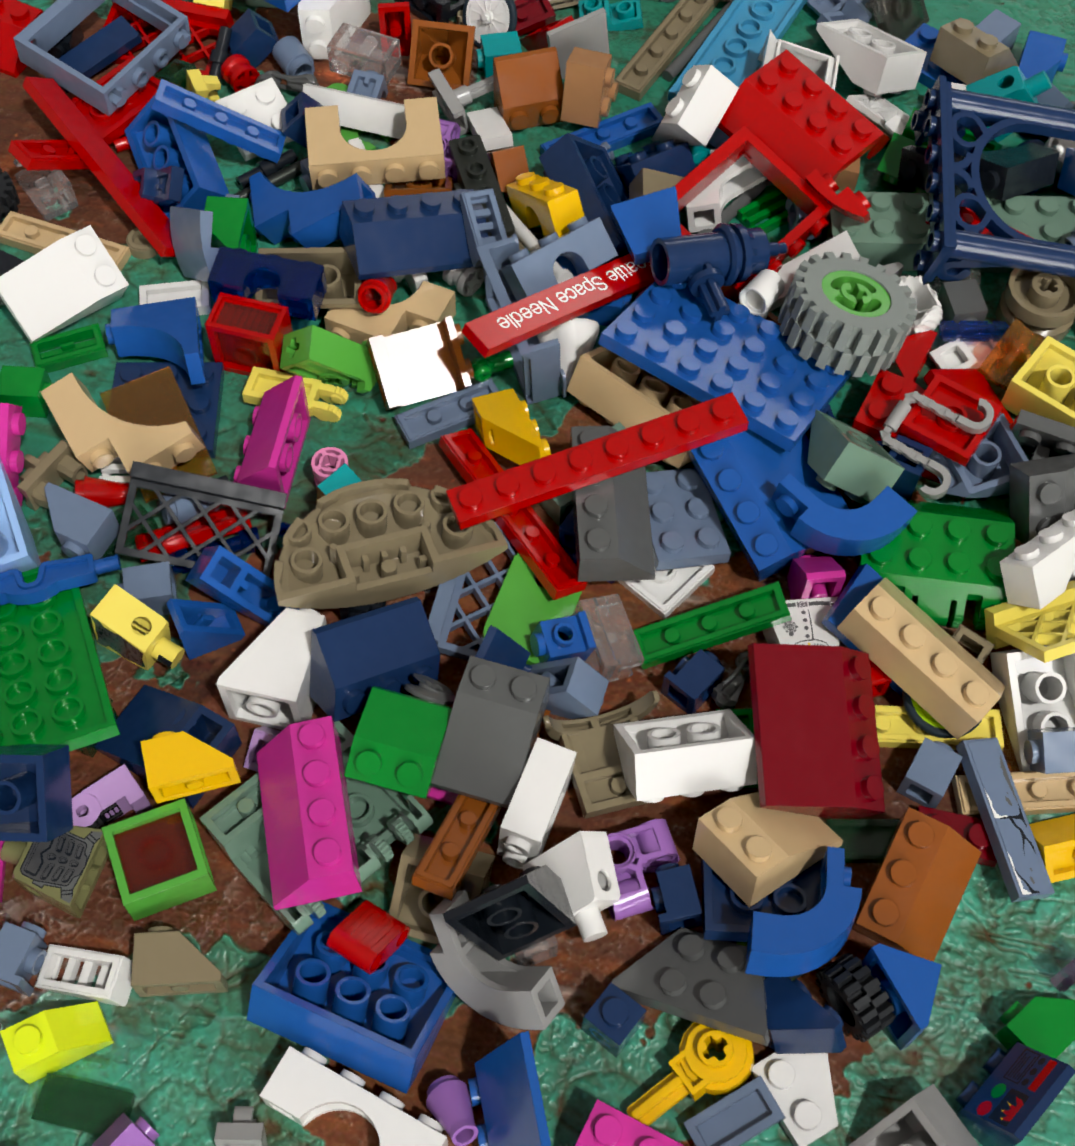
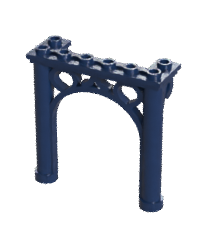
[910,75,1075,285]

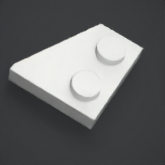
[751,1052,838,1146]

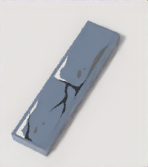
[956,737,1055,902]

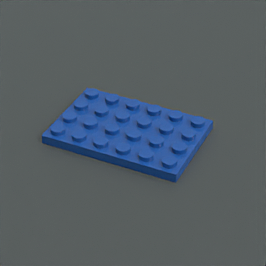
[598,282,851,452]

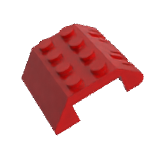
[717,49,889,183]

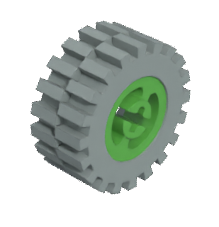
[778,252,918,377]

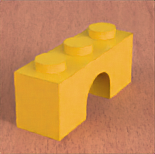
[506,172,584,237]

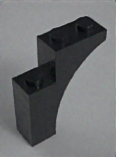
[898,142,1060,201]

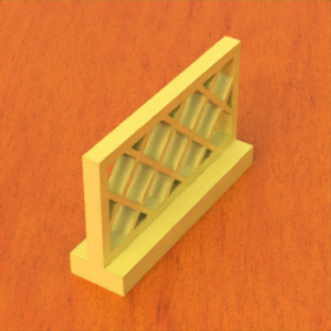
[984,580,1075,663]

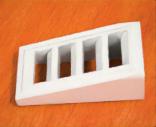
[34,944,132,1007]

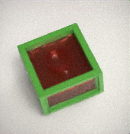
[102,798,217,921]

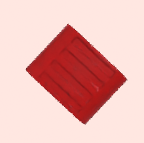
[326,900,410,975]

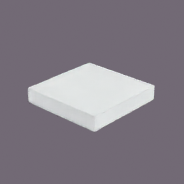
[618,564,715,619]

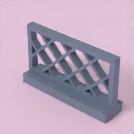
[428,522,537,661]

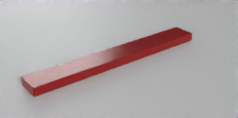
[22,76,176,257]

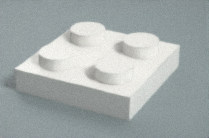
[215,77,294,162]

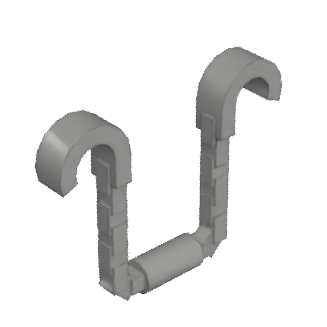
[880,391,994,500]

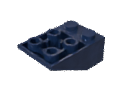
[95,685,242,809]

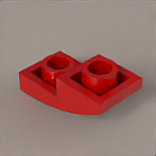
[805,168,872,223]

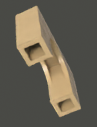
[304,97,446,190]

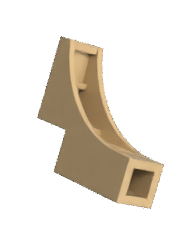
[40,372,206,474]

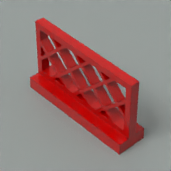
[103,0,234,78]

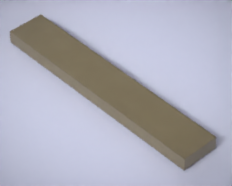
[614,0,720,101]

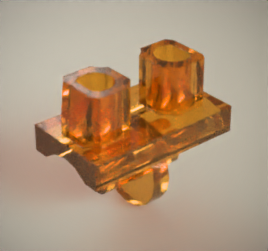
[977,318,1045,391]

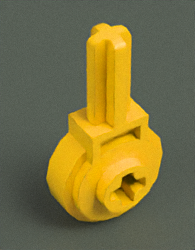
[626,1022,755,1126]

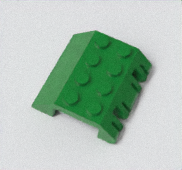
[855,499,1016,631]

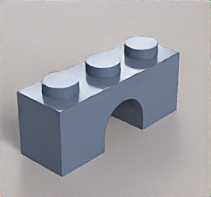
[501,216,618,301]

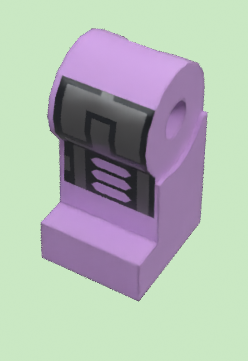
[72,764,153,830]

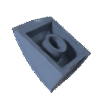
[930,413,1029,498]

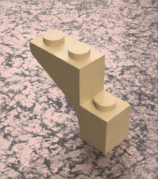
[324,281,456,344]

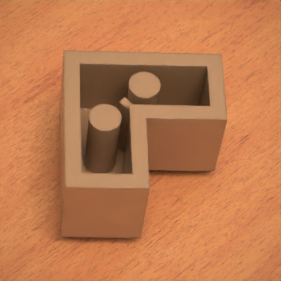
[561,47,619,128]

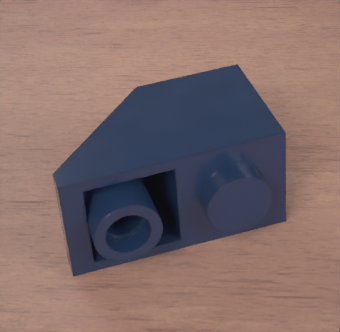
[764,977,847,1054]

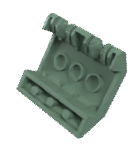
[199,721,434,936]

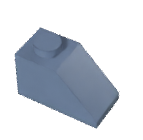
[44,482,120,560]
[530,657,609,719]

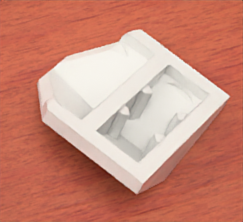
[846,94,910,140]

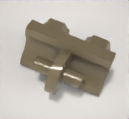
[17,440,88,512]

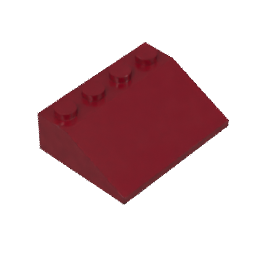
[748,643,885,822]

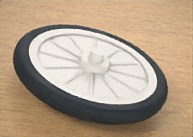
[463,0,517,48]

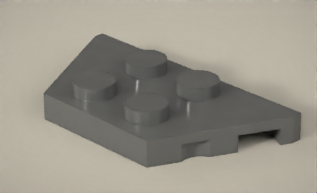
[611,927,770,1046]

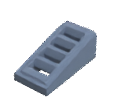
[459,188,507,268]

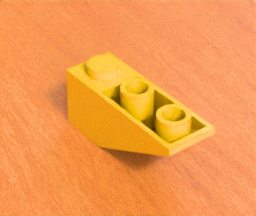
[472,388,551,465]

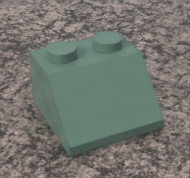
[807,409,905,504]

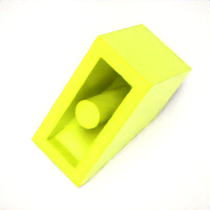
[0,1001,114,1084]

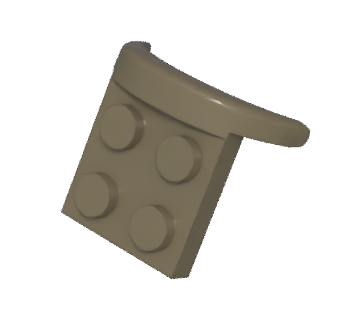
[542,691,660,819]

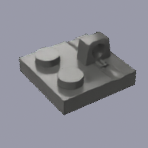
[1010,409,1075,461]

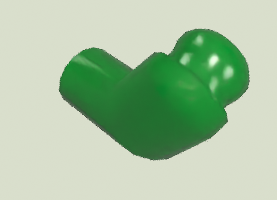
[471,350,514,382]

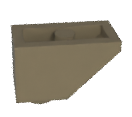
[131,926,228,997]

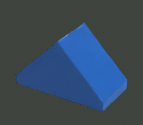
[166,599,245,660]

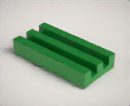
[736,189,788,234]
[29,323,108,373]

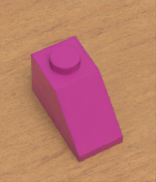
[787,554,846,600]

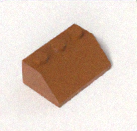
[852,807,982,962]

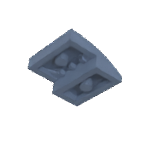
[170,206,224,284]

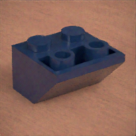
[613,139,696,196]

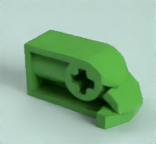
[280,325,377,394]

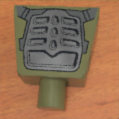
[0,826,109,919]

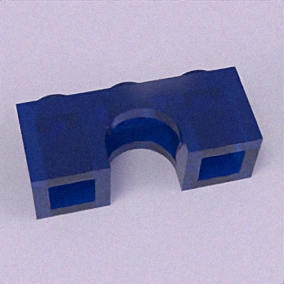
[207,246,327,321]

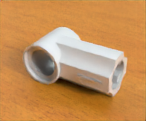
[738,269,785,319]

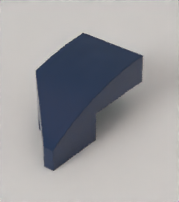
[133,166,184,205]

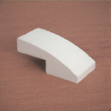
[929,328,1009,372]

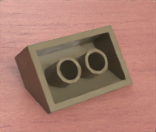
[255,247,366,309]

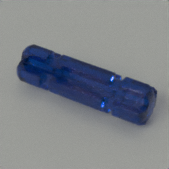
[939,321,1010,342]

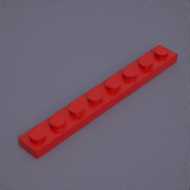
[446,392,749,530]

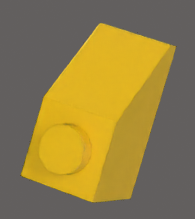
[140,731,241,804]

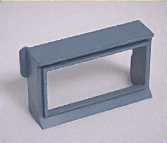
[476,233,567,405]

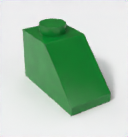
[994,996,1075,1059]

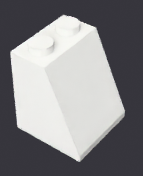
[297,0,371,60]
[216,607,327,730]

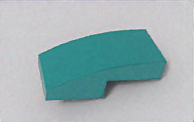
[578,0,644,31]

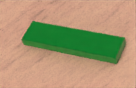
[631,581,792,670]

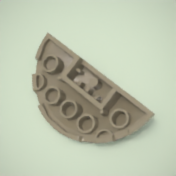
[274,478,508,609]

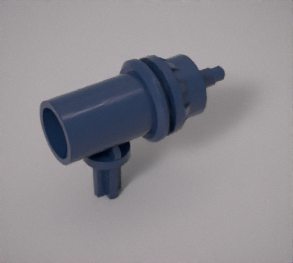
[650,223,788,321]

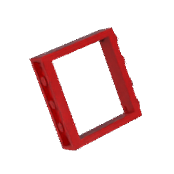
[675,125,832,303]

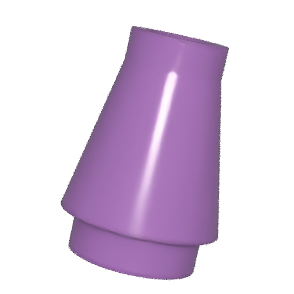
[426,1075,478,1146]

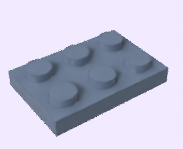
[646,468,731,571]

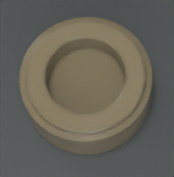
[126,228,158,259]

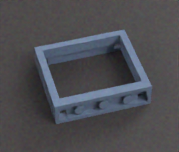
[13,0,191,116]

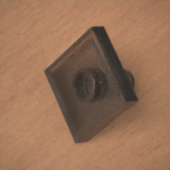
[865,0,930,41]

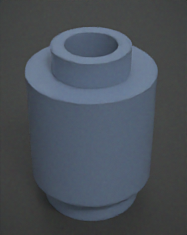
[272,36,315,76]

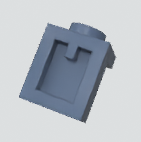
[346,69,388,99]

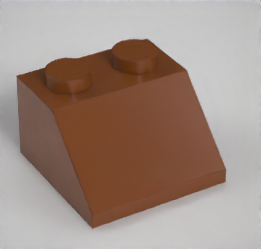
[493,46,564,131]

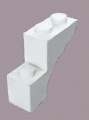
[685,149,767,233]

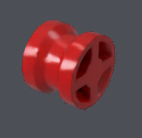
[220,54,260,92]

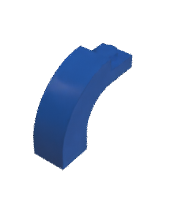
[771,473,918,556]
[745,846,862,977]

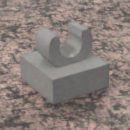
[214,1106,268,1146]

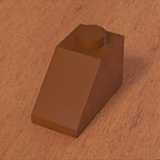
[487,145,529,198]

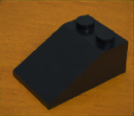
[443,865,577,961]

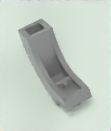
[429,890,565,1030]

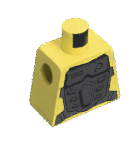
[90,584,185,670]

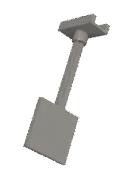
[428,8,610,136]

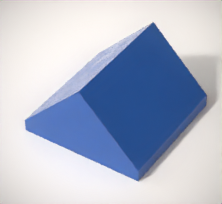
[862,943,942,1050]

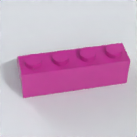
[256,716,362,911]

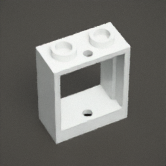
[497,737,577,869]

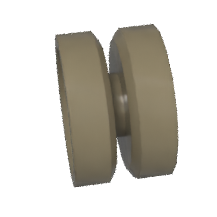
[995,269,1075,348]

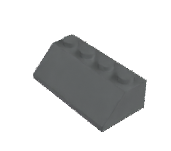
[569,426,655,582]

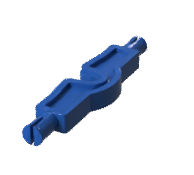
[0,553,122,605]

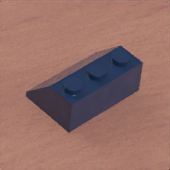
[310,596,440,722]

